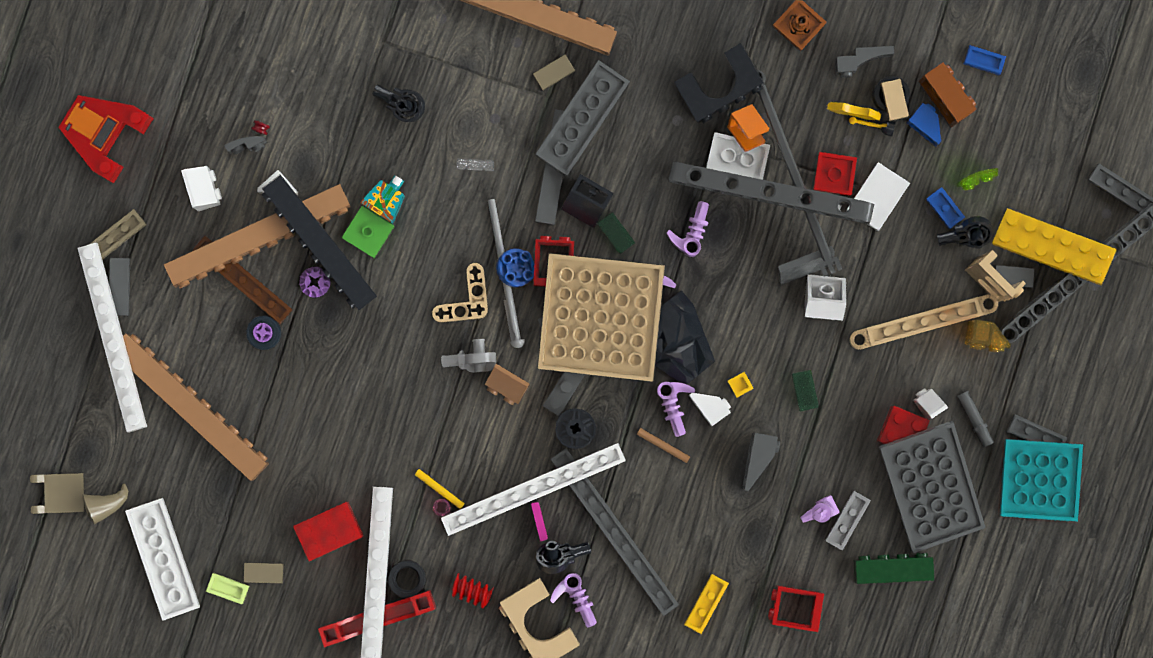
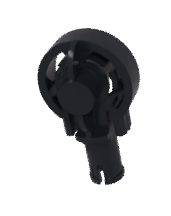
[372,85,425,122]
[937,216,993,249]
[536,541,591,574]

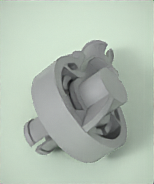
[441,339,496,373]

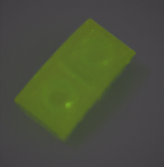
[957,168,998,190]

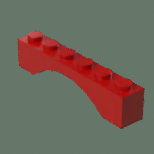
[318,590,436,647]

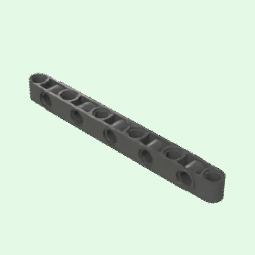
[668,162,875,224]

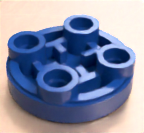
[496,249,534,287]

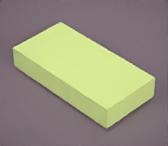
[206,573,249,604]

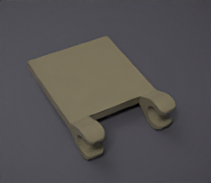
[30,473,84,514]

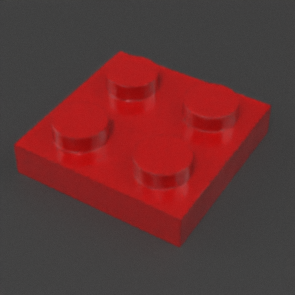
[813,152,857,196]

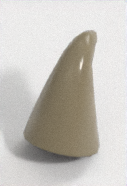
[83,484,129,525]

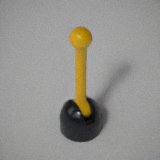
[849,117,896,136]

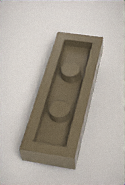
[90,209,147,260]

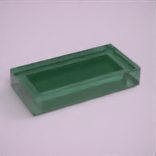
[597,212,635,254]

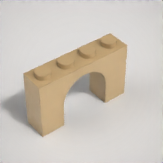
[499,578,580,658]

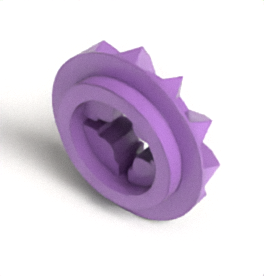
[299,267,330,297]

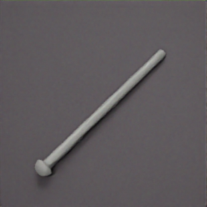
[488,199,525,348]

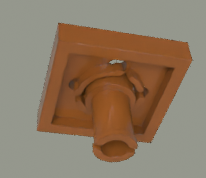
[773,0,827,51]

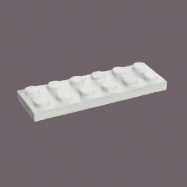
[125,498,200,621]

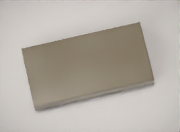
[533,54,575,91]
[244,563,284,583]

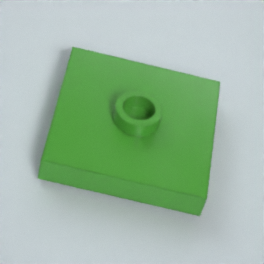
[342,206,395,259]

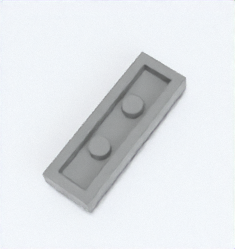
[825,491,871,550]

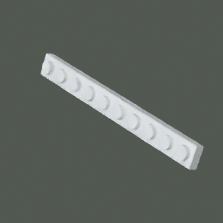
[78,243,147,432]
[441,443,626,536]
[361,487,393,658]

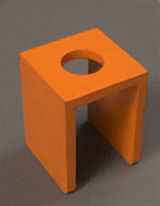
[727,104,769,152]

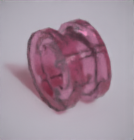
[433,499,451,516]

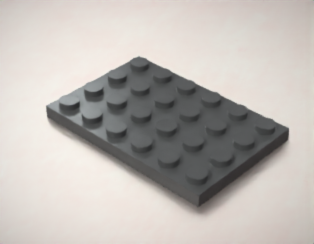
[879,421,986,553]

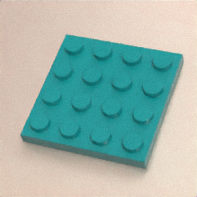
[999,439,1083,522]

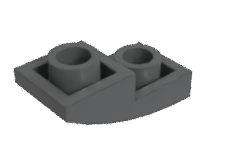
[224,136,268,155]

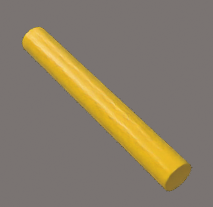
[415,469,465,509]

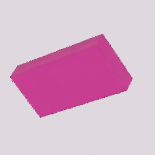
[531,502,548,541]

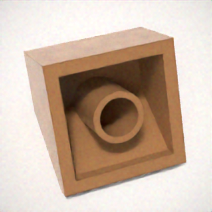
[485,364,530,405]

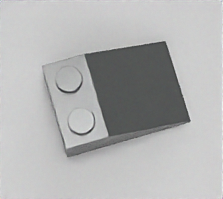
[742,433,780,491]

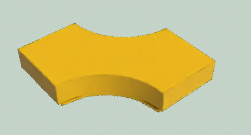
[827,102,881,120]

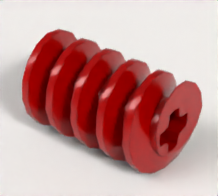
[451,573,494,609]

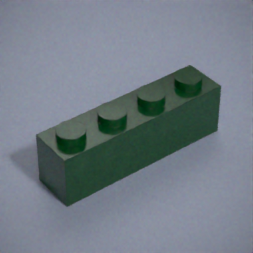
[853,553,934,584]

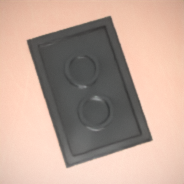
[778,246,835,285]

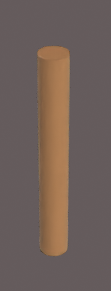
[637,428,690,463]

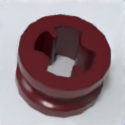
[251,120,270,136]

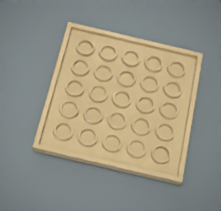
[538,253,665,382]

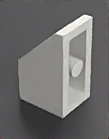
[913,388,948,419]
[688,393,731,426]

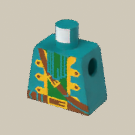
[360,175,405,224]

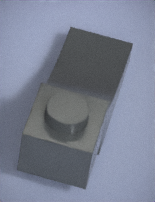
[835,46,894,78]

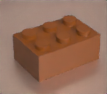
[918,62,977,128]

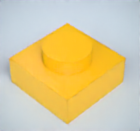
[727,372,754,398]

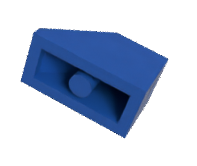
[906,103,941,147]

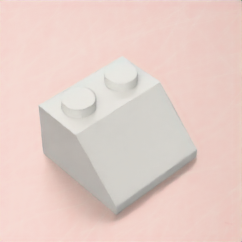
[181,166,222,211]
[805,275,846,321]

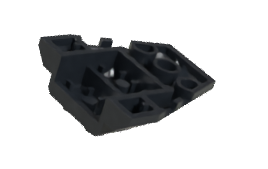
[655,290,715,385]

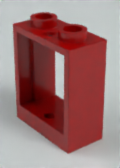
[534,236,574,287]
[768,585,824,632]

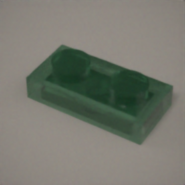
[792,370,819,411]

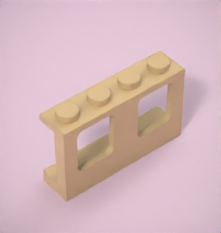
[965,250,1026,302]

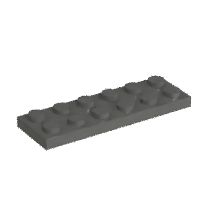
[535,60,630,176]

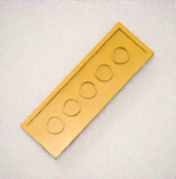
[992,208,1116,286]

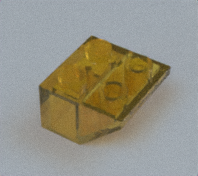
[965,320,1011,353]

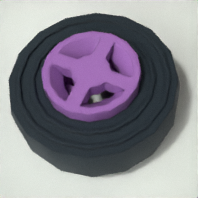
[246,316,281,350]

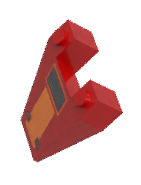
[58,95,154,183]

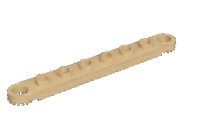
[849,294,998,350]

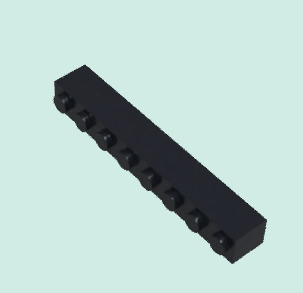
[262,174,377,310]

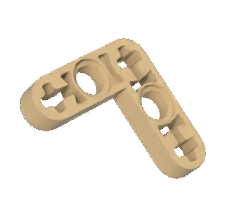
[432,263,488,323]

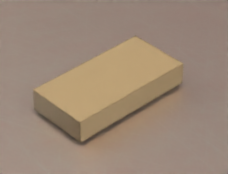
[881,79,909,121]

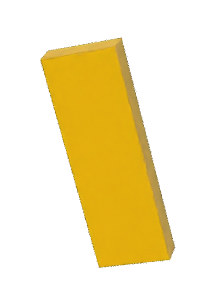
[684,574,729,634]

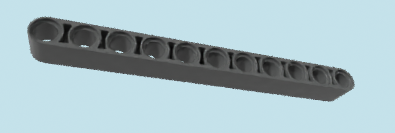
[997,203,1153,343]

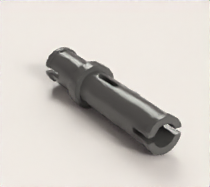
[957,391,994,448]

